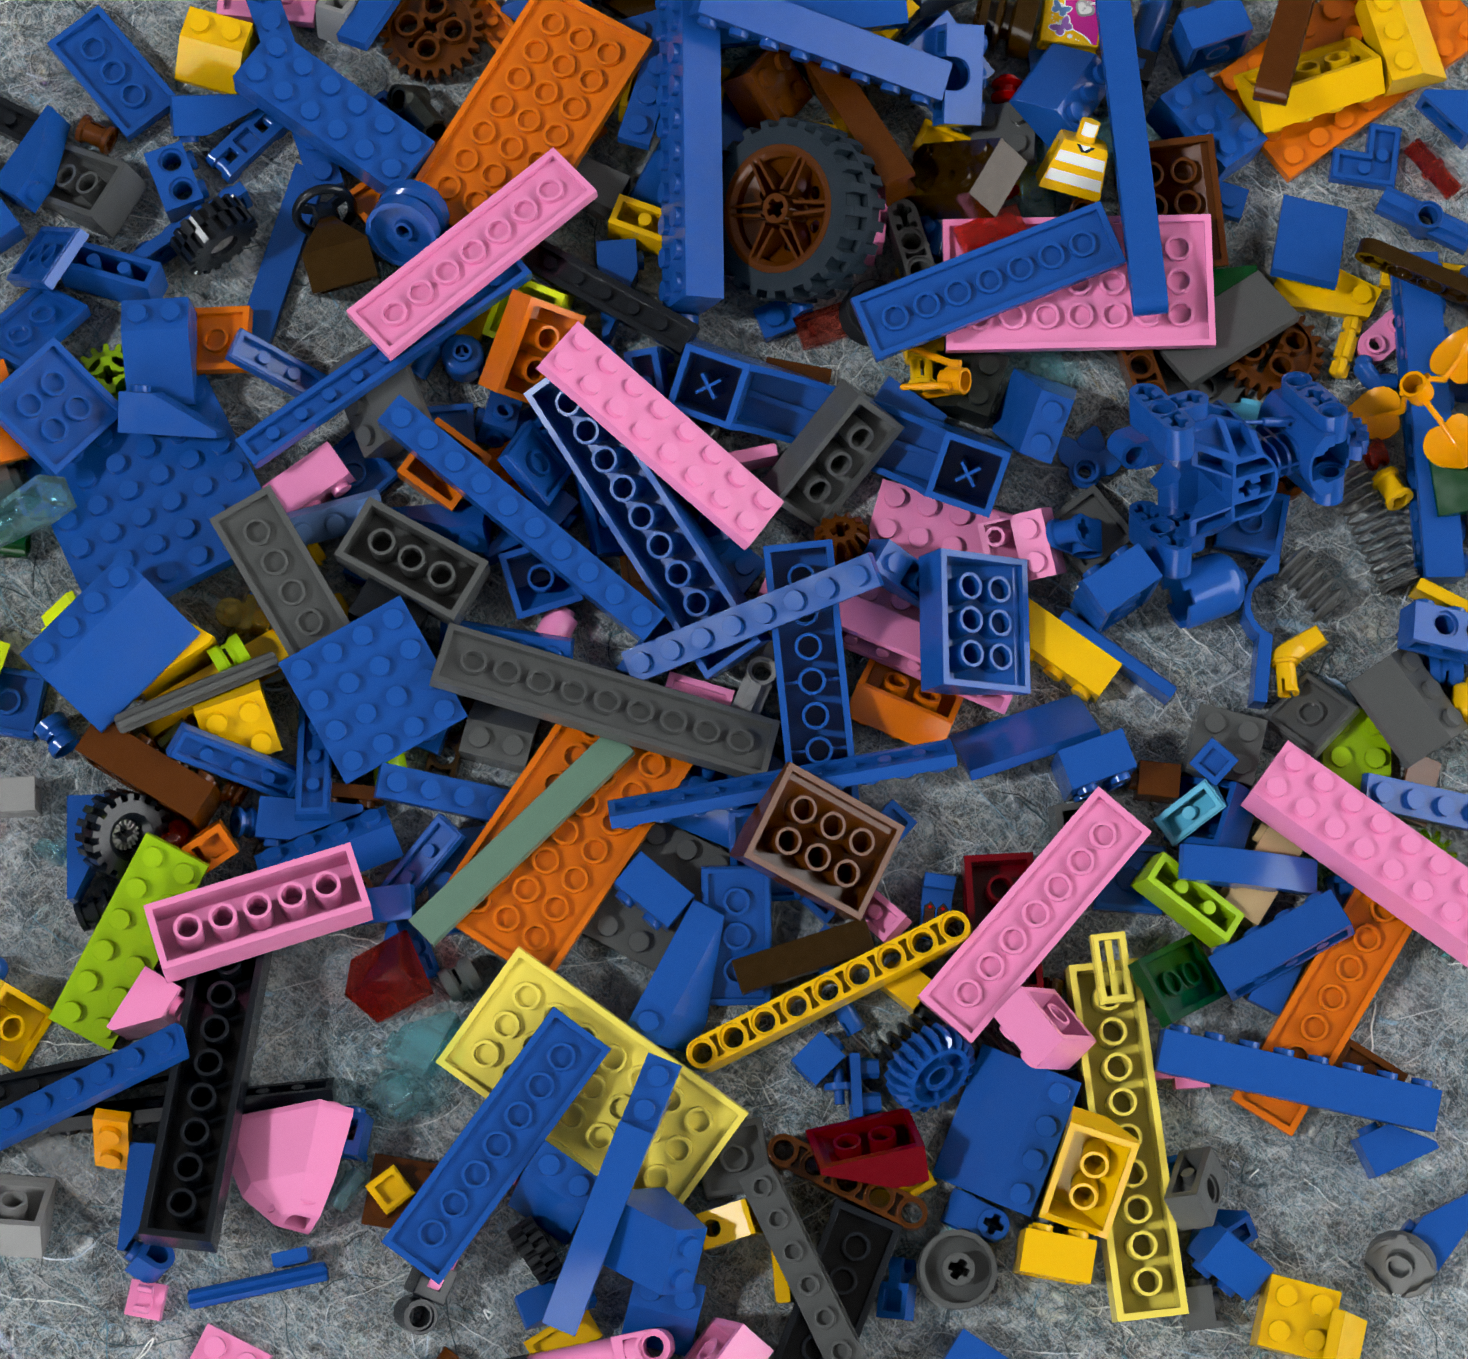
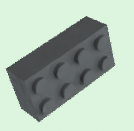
[334,496,491,625]

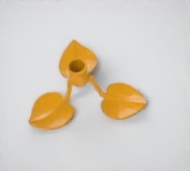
[1347,326,1468,469]

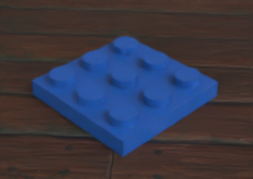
[0,337,118,478]

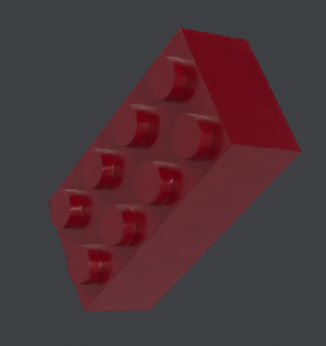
[960,852,1044,988]

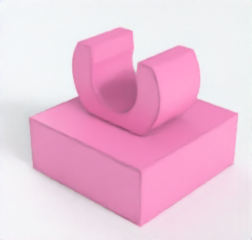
[124,1278,169,1321]

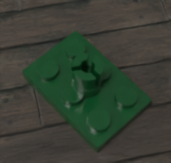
[1128,934,1228,1028]

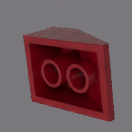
[805,1108,929,1188]

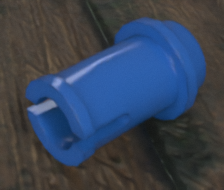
[829,995,867,1037]

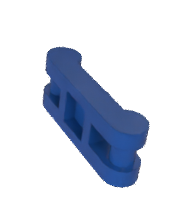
[205,108,289,184]

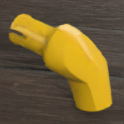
[1270,625,1329,698]

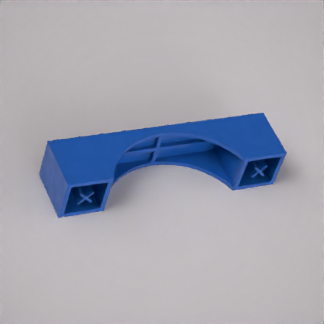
[668,339,1013,518]

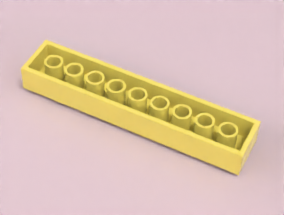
[1064,958,1189,1323]

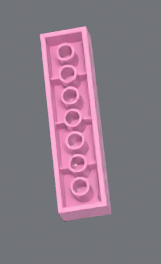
[1240,740,1468,968]

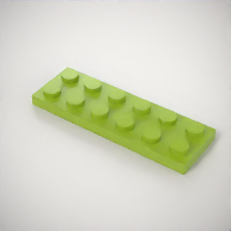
[48,832,210,1051]

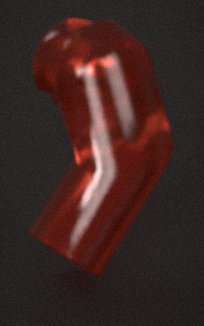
[160,819,194,848]

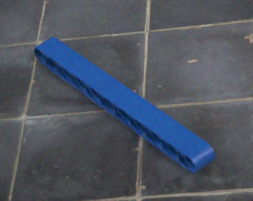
[1095,0,1169,317]

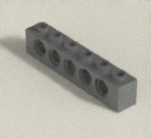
[738,1163,869,1359]

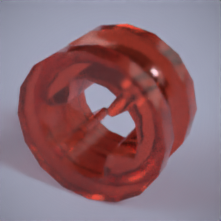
[1362,437,1390,471]

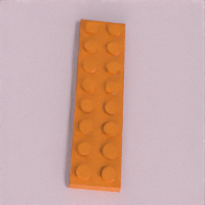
[1229,887,1413,1136]

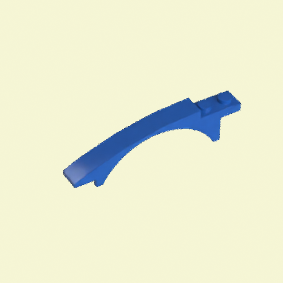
[542,1052,682,1336]

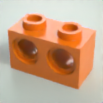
[177,818,240,873]

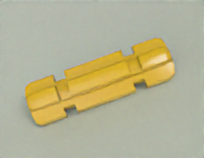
[1328,316,1363,379]

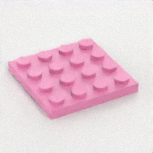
[858,479,1012,621]

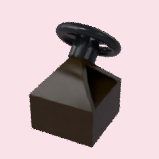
[292,184,379,296]

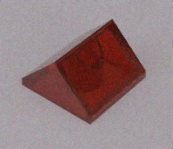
[345,930,434,1023]

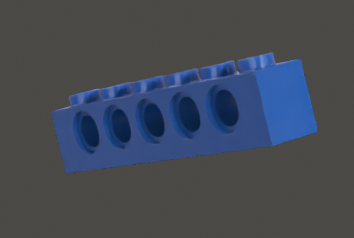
[1397,599,1468,665]

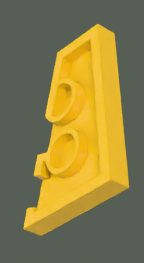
[1273,269,1383,321]

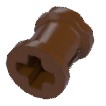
[75,114,119,155]

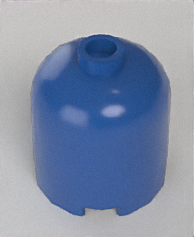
[1161,552,1248,629]

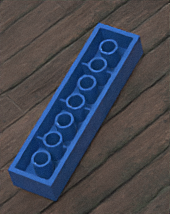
[763,539,859,800]

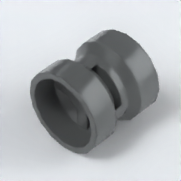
[436,955,484,1002]

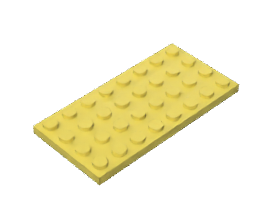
[436,946,749,1204]

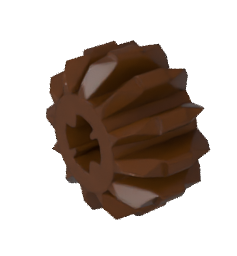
[814,511,871,566]

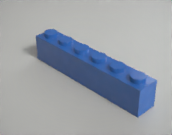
[720,0,909,49]

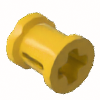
[1371,466,1414,511]

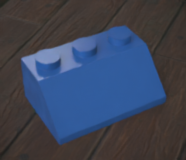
[1009,43,1106,148]

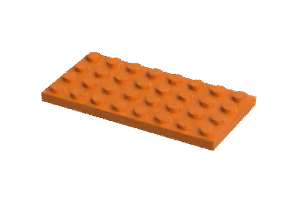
[414,0,654,228]
[1211,0,1468,183]
[445,724,694,972]

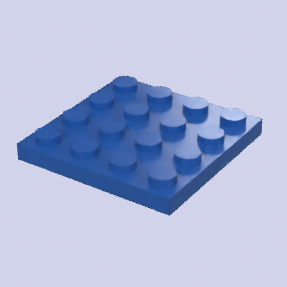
[278,596,468,784]

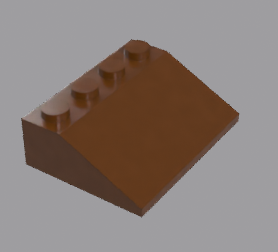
[1111,134,1229,269]
[729,762,905,921]

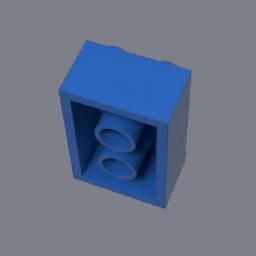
[1145,68,1268,183]
[1070,543,1163,633]

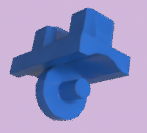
[824,1053,882,1120]

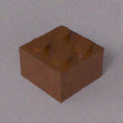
[721,48,813,129]

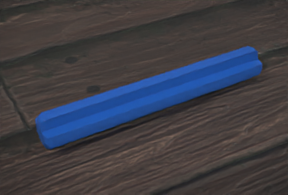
[187,1262,329,1309]

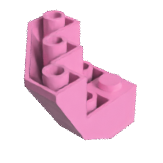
[232,1099,354,1235]

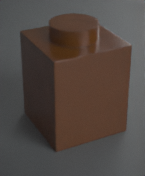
[1128,760,1182,804]

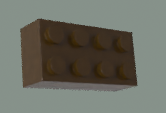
[905,138,1028,220]

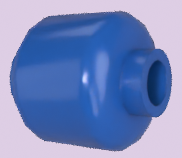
[441,334,486,383]

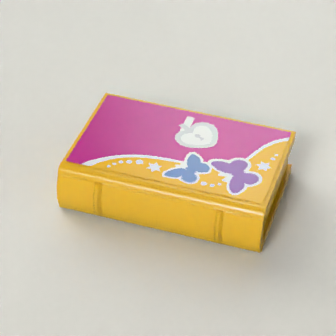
[1037,0,1099,54]

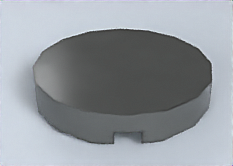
[1364,1230,1437,1298]

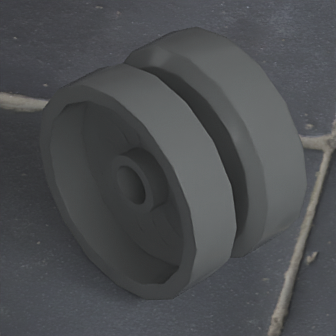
[916,1229,998,1310]

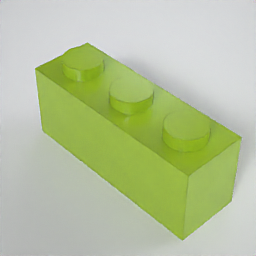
[1130,852,1245,948]

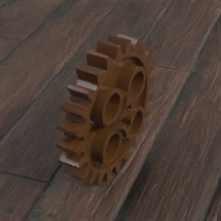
[379,0,486,84]
[1224,308,1324,401]

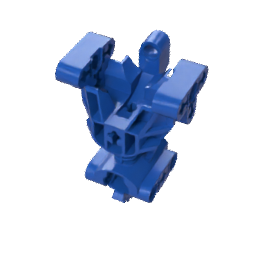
[1107,371,1369,579]

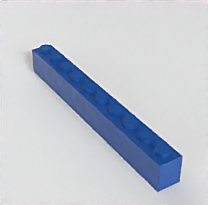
[1390,252,1468,584]
[377,394,666,644]

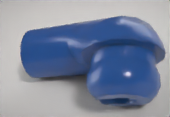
[920,215,943,263]
[1353,355,1398,390]

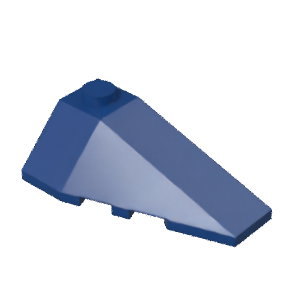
[627,899,725,1053]

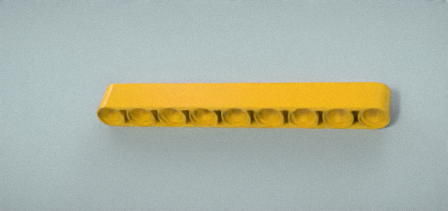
[686,910,973,1073]

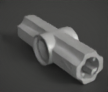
[732,631,776,715]

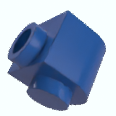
[124,1240,175,1283]

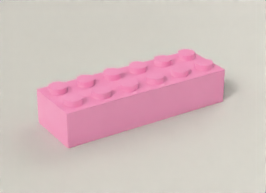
[143,842,373,984]

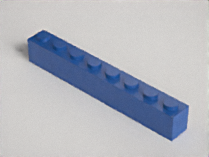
[688,0,953,107]
[1153,1024,1443,1132]

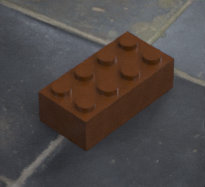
[75,722,222,831]

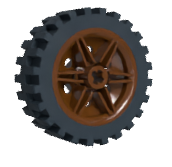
[722,117,885,304]

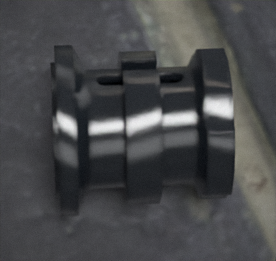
[73,889,111,932]

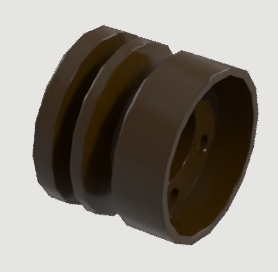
[973,0,1040,61]

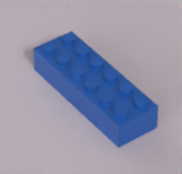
[233,27,435,195]

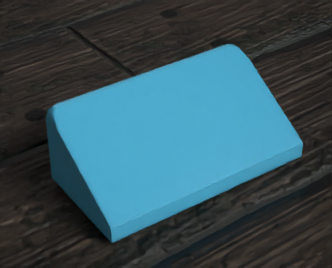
[1153,778,1227,847]

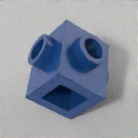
[473,391,524,448]

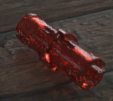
[1403,138,1463,200]

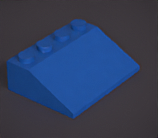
[919,548,1031,695]
[19,555,201,733]
[932,1044,1082,1217]

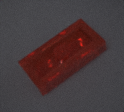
[953,203,1027,254]

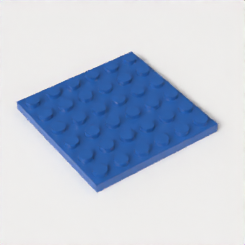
[23,373,262,599]

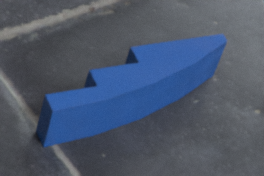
[1178,844,1318,896]

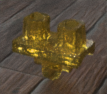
[215,594,270,639]

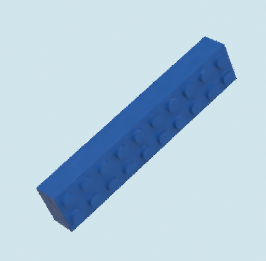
[655,0,724,315]
[523,377,772,680]

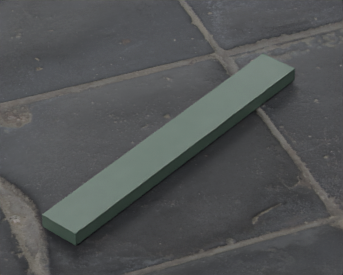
[408,737,635,947]

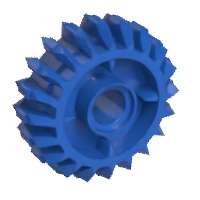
[884,1022,976,1113]

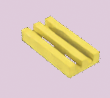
[1089,931,1135,1006]

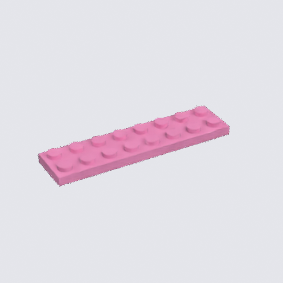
[346,147,598,361]
[536,321,784,551]
[917,786,1152,1044]

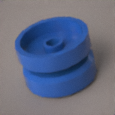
[365,179,450,266]

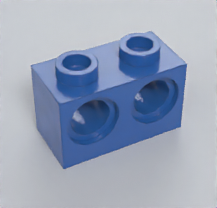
[144,140,210,223]

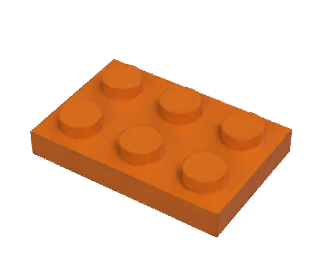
[195,305,254,375]

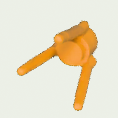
[900,347,972,400]

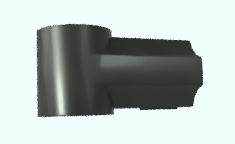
[387,84,446,141]

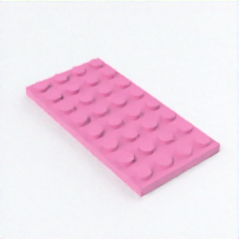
[942,214,1216,353]

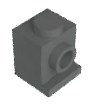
[1181,1278,1225,1332]

